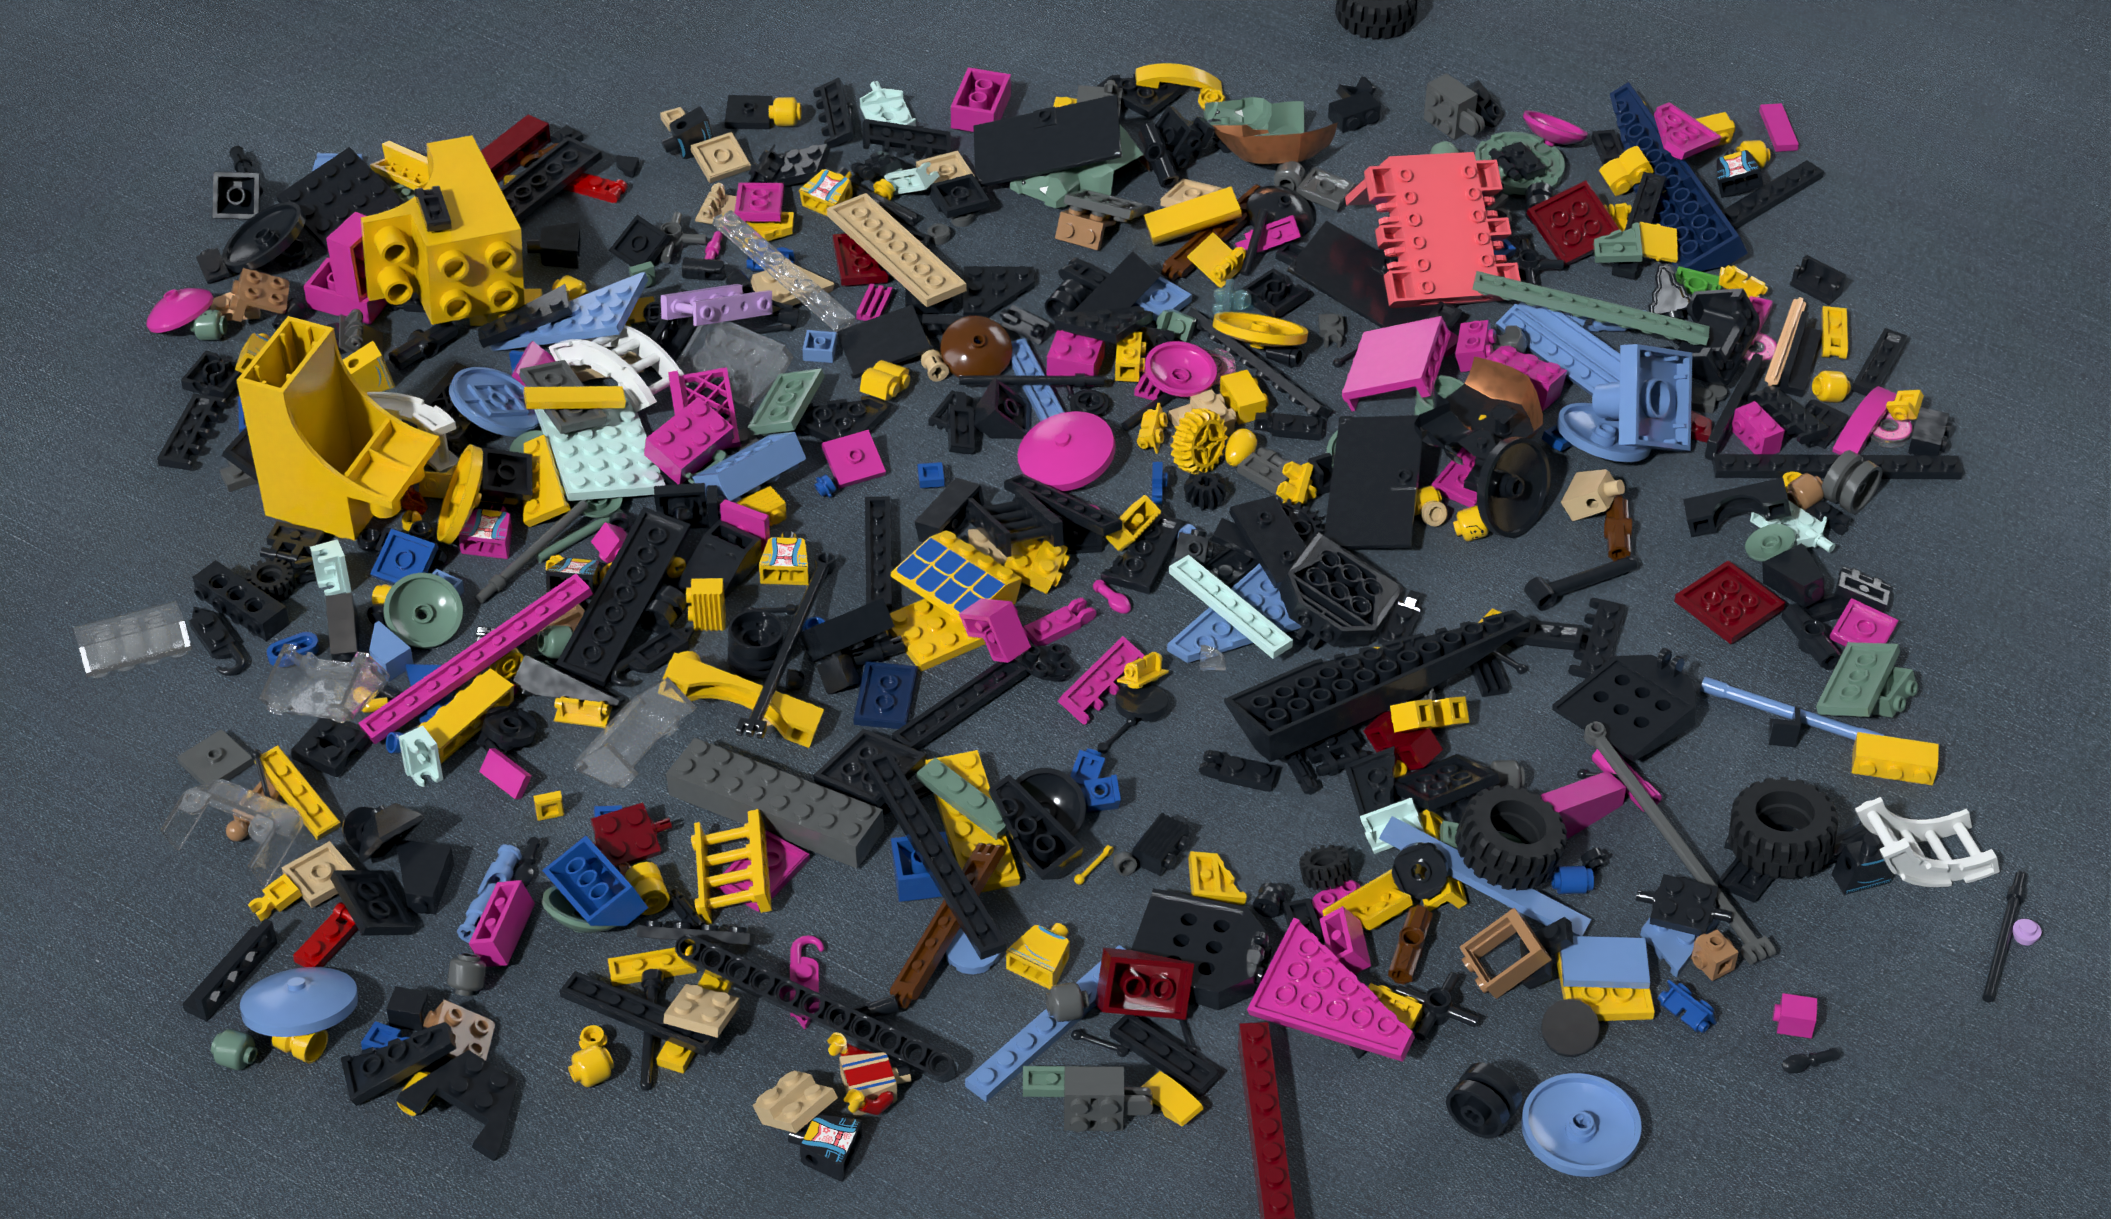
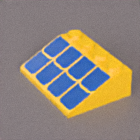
[891,530,1022,622]

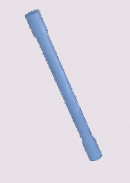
[1700,676,1884,740]

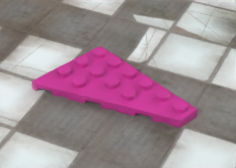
[1247,918,1415,1062]

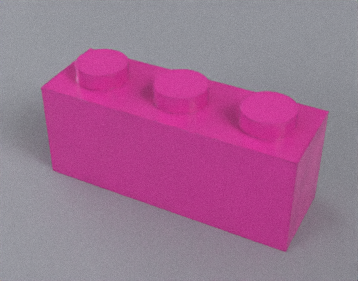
[469,880,535,967]

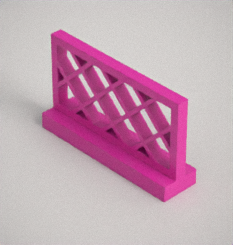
[668,367,741,449]

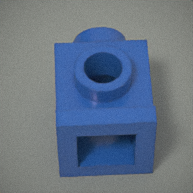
[1081,775,1121,813]

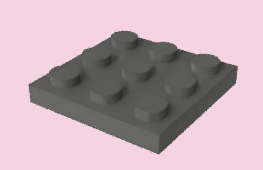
[1064,189,1149,222]

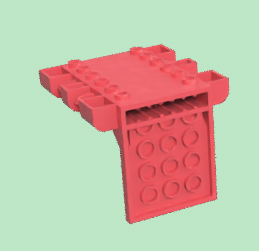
[1345,152,1521,308]

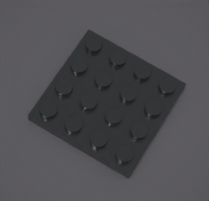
[276,147,405,253]

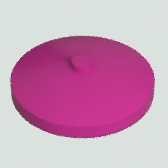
[1018,411,1116,491]

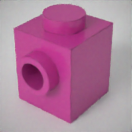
[591,522,628,563]
[1772,993,1817,1039]

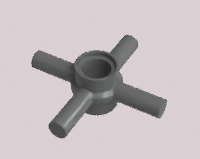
[660,212,707,263]

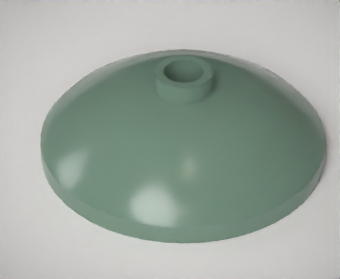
[383,573,463,649]
[542,886,617,933]

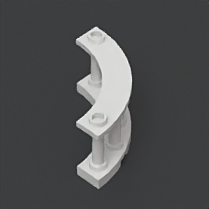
[548,325,689,412]
[367,392,459,473]
[1855,797,2000,887]

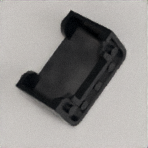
[1664,288,1760,386]

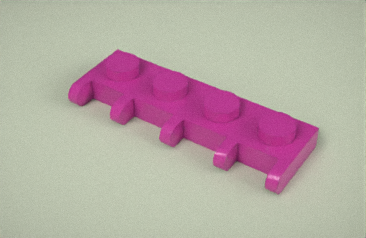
[1058,636,1145,725]

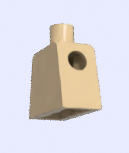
[1561,469,1625,521]

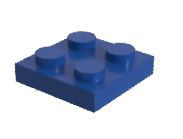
[370,528,439,584]

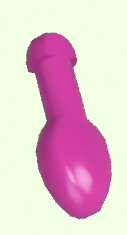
[1093,580,1131,614]

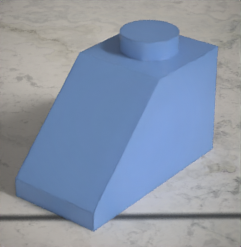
[369,621,414,682]

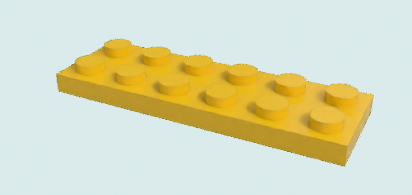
[925,750,1020,892]

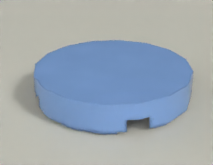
[945,927,1001,974]

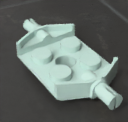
[860,81,916,126]
[1750,500,1835,553]

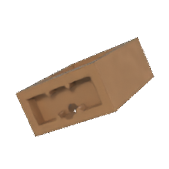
[1460,908,1552,999]

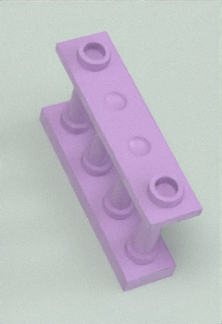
[661,284,772,326]

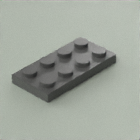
[519,360,607,434]

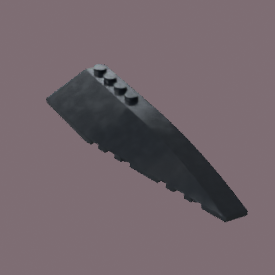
[1224,610,1530,762]

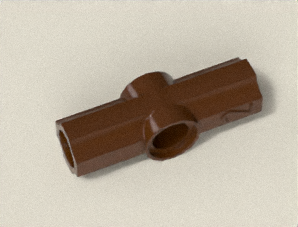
[1604,495,1632,561]
[1388,905,1433,985]

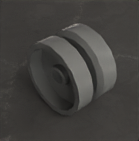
[1822,450,1882,515]

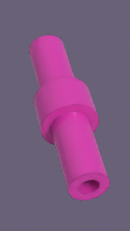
[704,231,723,260]

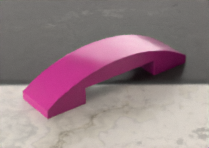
[1832,386,1897,455]

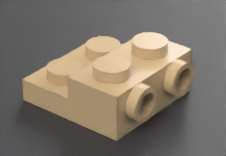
[1168,389,1237,435]
[752,1070,838,1133]

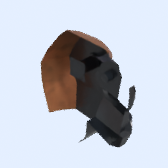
[1414,356,1543,465]

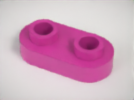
[1312,880,1361,919]

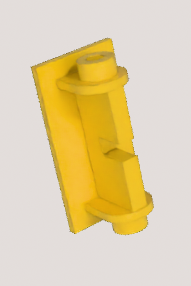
[1719,265,1768,298]
[1137,403,1168,454]
[1117,652,1169,689]
[554,696,612,728]

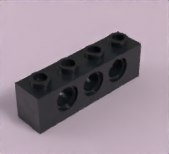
[192,560,290,642]

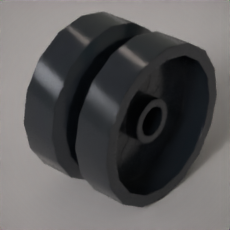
[1446,1062,1523,1139]

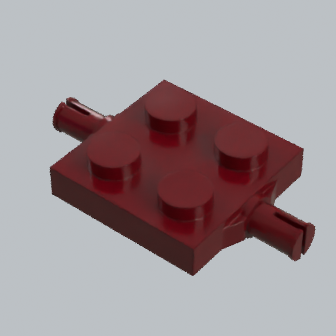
[590,802,672,867]

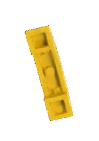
[1135,63,1223,94]

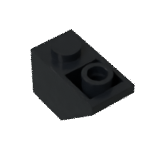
[1466,80,1504,128]

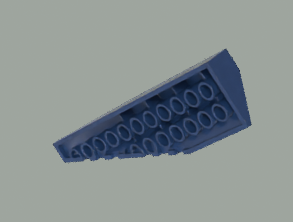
[1610,82,1748,271]

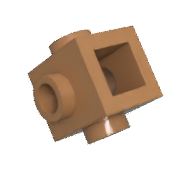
[1691,930,1739,981]

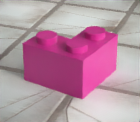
[959,598,1031,663]

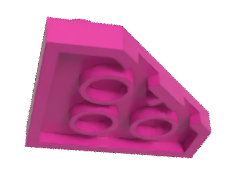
[1654,102,1721,160]

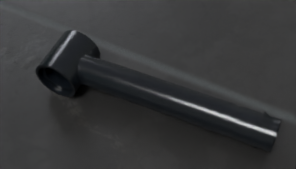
[1524,555,1637,611]

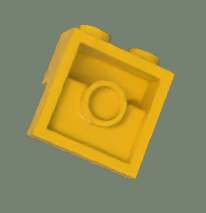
[1004,539,1070,594]

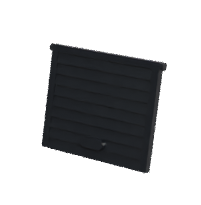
[837,305,933,378]

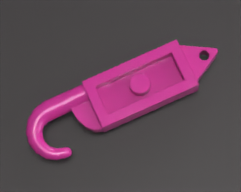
[790,935,824,1029]

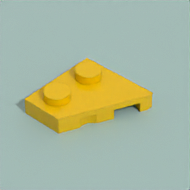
[744,212,794,247]
[1188,851,1247,905]

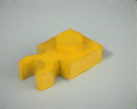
[248,873,302,921]

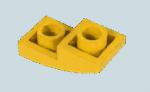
[1141,1071,1203,1127]

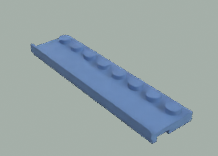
[1496,301,1620,396]

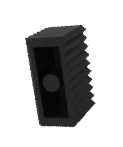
[1328,91,1381,133]
[1908,407,1952,455]
[1132,813,1191,876]

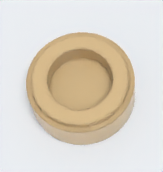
[1421,500,1447,527]

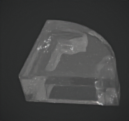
[1200,645,1226,670]

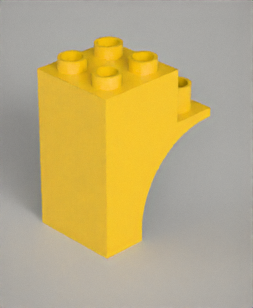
[361,135,525,325]
[237,316,441,540]

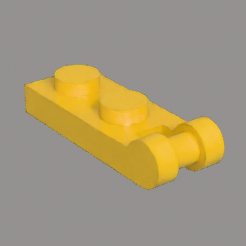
[1821,306,1848,359]

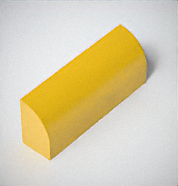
[1144,186,1242,245]

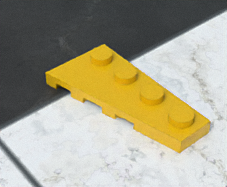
[523,434,571,527]

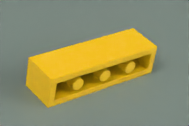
[419,668,514,764]

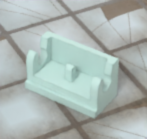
[884,162,939,195]
[310,539,351,596]
[399,725,443,787]
[1360,798,1425,854]

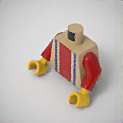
[827,1032,911,1118]

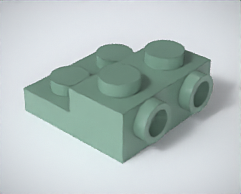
[1871,667,1918,718]

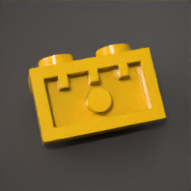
[1368,983,1423,1031]

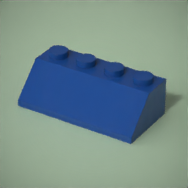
[542,836,648,926]

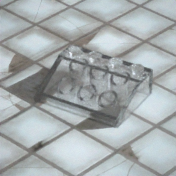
[676,321,794,409]
[73,601,192,678]

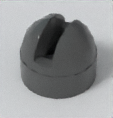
[1113,851,1137,876]

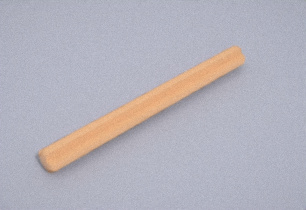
[1765,297,1806,386]

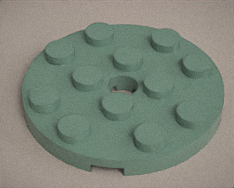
[1475,132,1565,195]

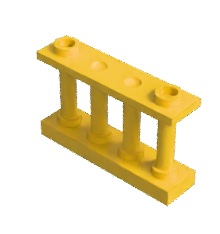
[691,809,772,925]

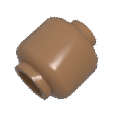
[1786,473,1824,510]

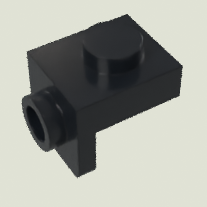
[1336,77,1376,99]
[196,248,230,284]

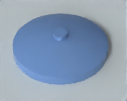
[1556,403,1651,462]
[240,967,358,1037]
[1521,1073,1641,1177]

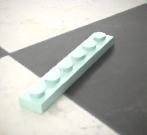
[1169,555,1293,659]

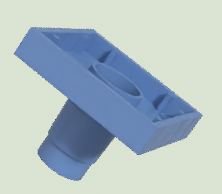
[1592,344,1692,451]

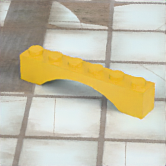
[660,652,824,748]

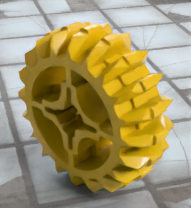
[1170,408,1228,474]

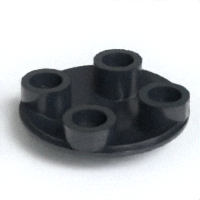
[1022,643,1073,681]

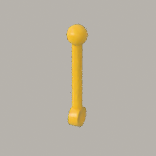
[1074,845,1114,885]

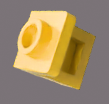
[1886,390,1924,421]

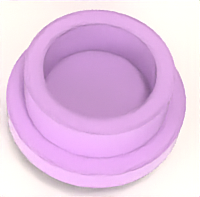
[2012,919,2042,946]

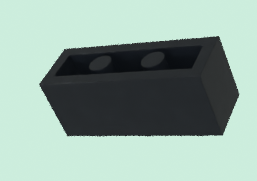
[914,478,985,542]

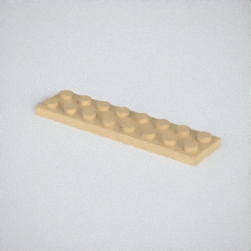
[827,193,967,307]

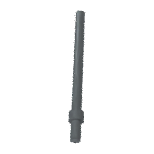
[476,500,589,603]

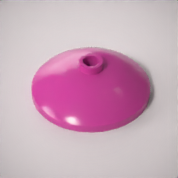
[1523,110,1588,146]
[146,288,214,333]
[1145,341,1217,397]

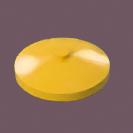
[1213,312,1308,349]
[437,445,483,544]

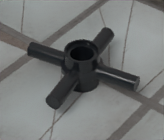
[1504,238,1564,285]
[1396,972,1479,1041]

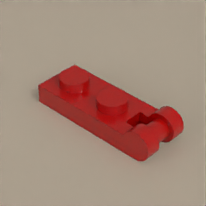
[564,173,628,203]
[293,902,358,967]

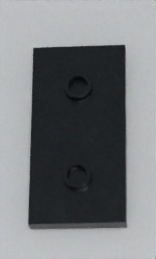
[1229,495,1307,588]

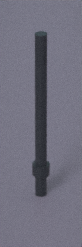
[959,373,1104,388]
[1982,871,2027,1002]

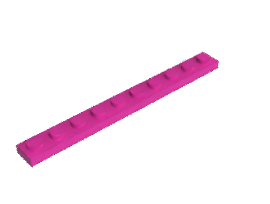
[358,574,592,744]

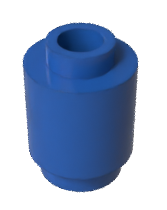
[1551,866,1594,894]

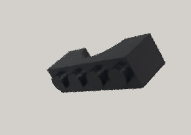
[1683,478,1792,537]

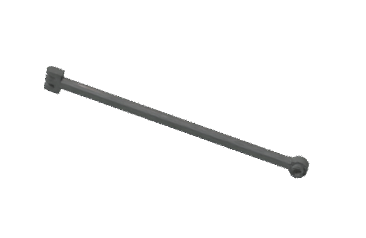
[1584,721,1776,965]

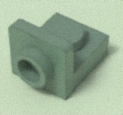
[1156,309,1197,342]

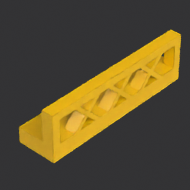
[370,141,429,190]
[1415,810,1467,911]

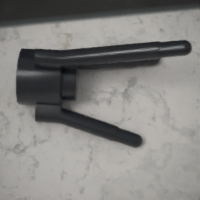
[742,300,799,335]

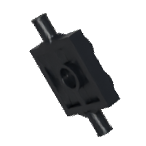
[1636,874,1733,936]

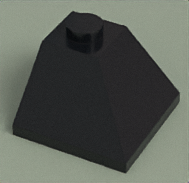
[213,172,260,219]
[974,378,1030,439]
[359,803,425,864]

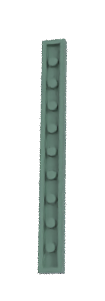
[1472,271,1710,345]

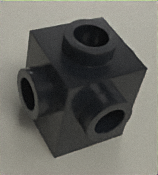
[1175,529,1215,564]

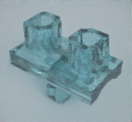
[1212,279,1252,315]

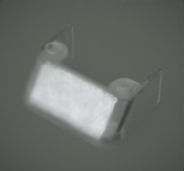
[572,677,697,789]
[160,779,303,886]

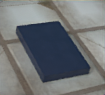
[853,661,918,729]

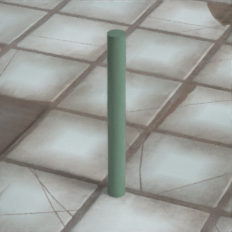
[535,509,622,563]

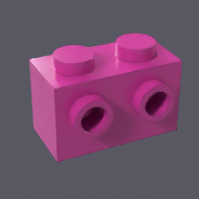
[1455,320,1497,372]
[1731,401,1785,454]
[1320,906,1371,974]

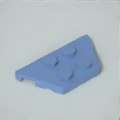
[1640,907,1720,977]

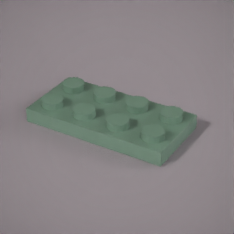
[747,368,825,436]
[1816,642,1900,717]

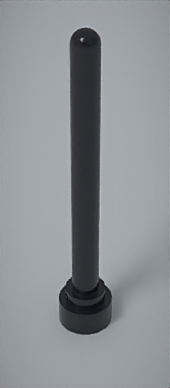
[640,969,665,1091]

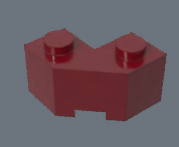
[1363,711,1443,771]

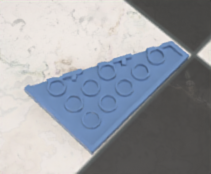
[490,272,648,351]
[1167,563,1302,663]

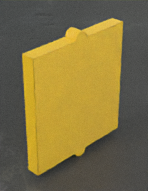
[1639,222,1678,263]

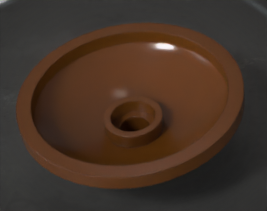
[940,316,1012,378]

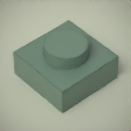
[629,261,656,288]

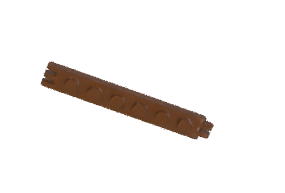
[1161,184,1261,281]
[890,843,1005,1008]

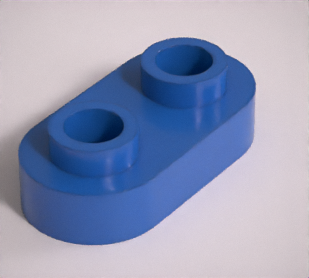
[267,632,319,667]

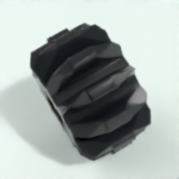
[1184,470,1226,511]

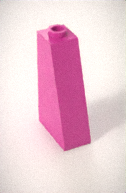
[1540,771,1626,839]

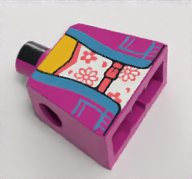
[458,504,512,559]

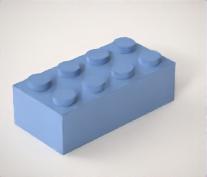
[692,432,806,504]

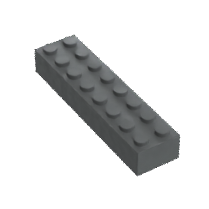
[666,738,884,868]

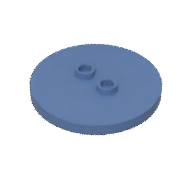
[449,367,540,437]

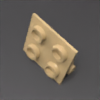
[695,183,743,229]

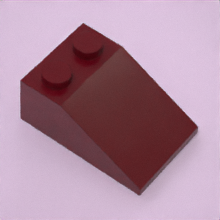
[1095,948,1194,1020]

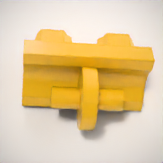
[1276,461,1317,505]

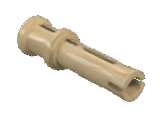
[921,336,949,382]

